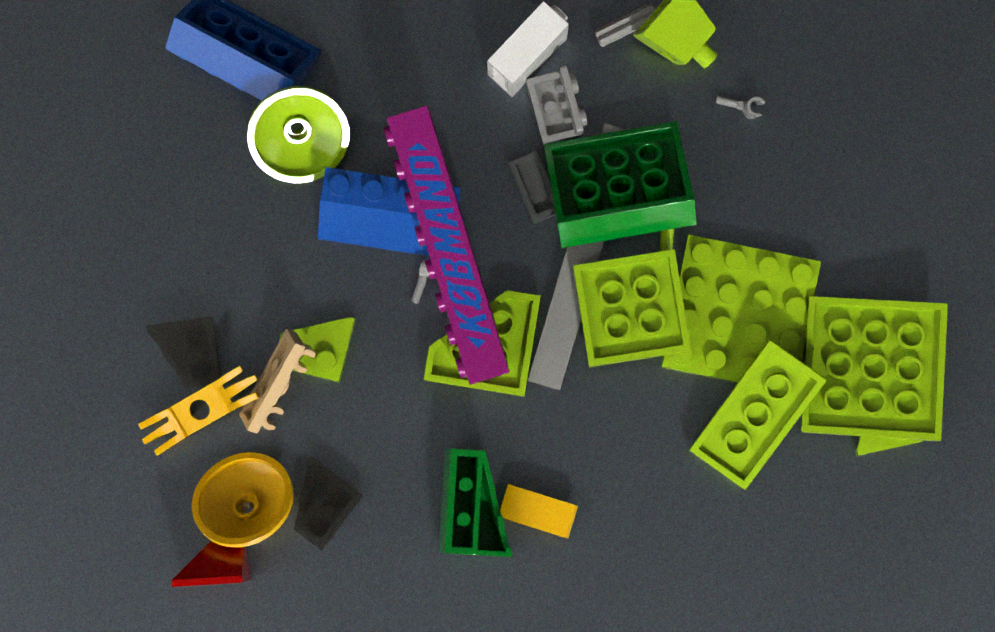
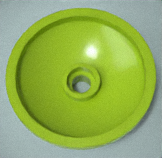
[247,86,350,183]

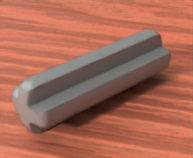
[594,3,655,47]

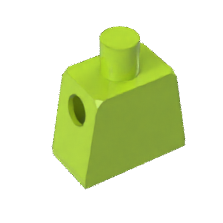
[633,0,718,68]

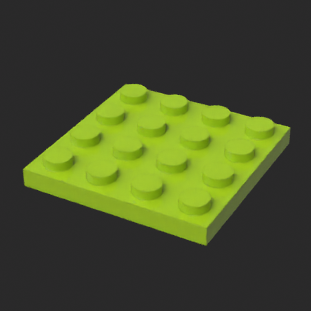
[661,234,821,383]
[801,296,948,442]

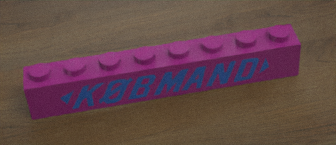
[383,106,510,385]

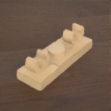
[239,329,316,434]

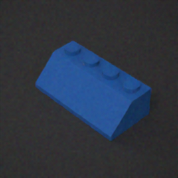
[165,0,321,100]
[318,167,461,256]

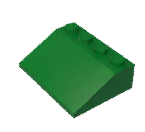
[544,121,697,248]

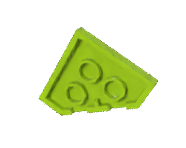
[424,290,541,397]

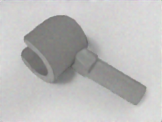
[716,95,765,119]
[411,259,429,304]

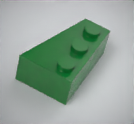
[439,448,513,557]

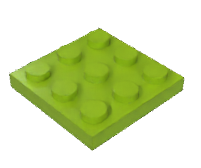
[573,249,691,368]

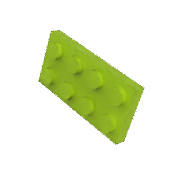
[689,339,827,490]

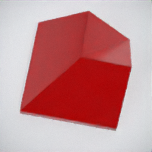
[171,541,251,587]

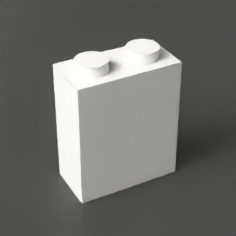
[487,1,569,97]

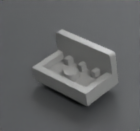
[526,66,587,146]

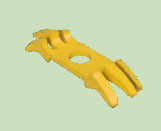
[138,366,259,456]

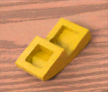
[500,484,578,539]

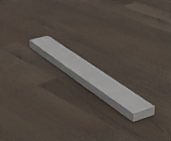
[528,123,626,391]

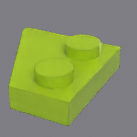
[279,317,356,382]

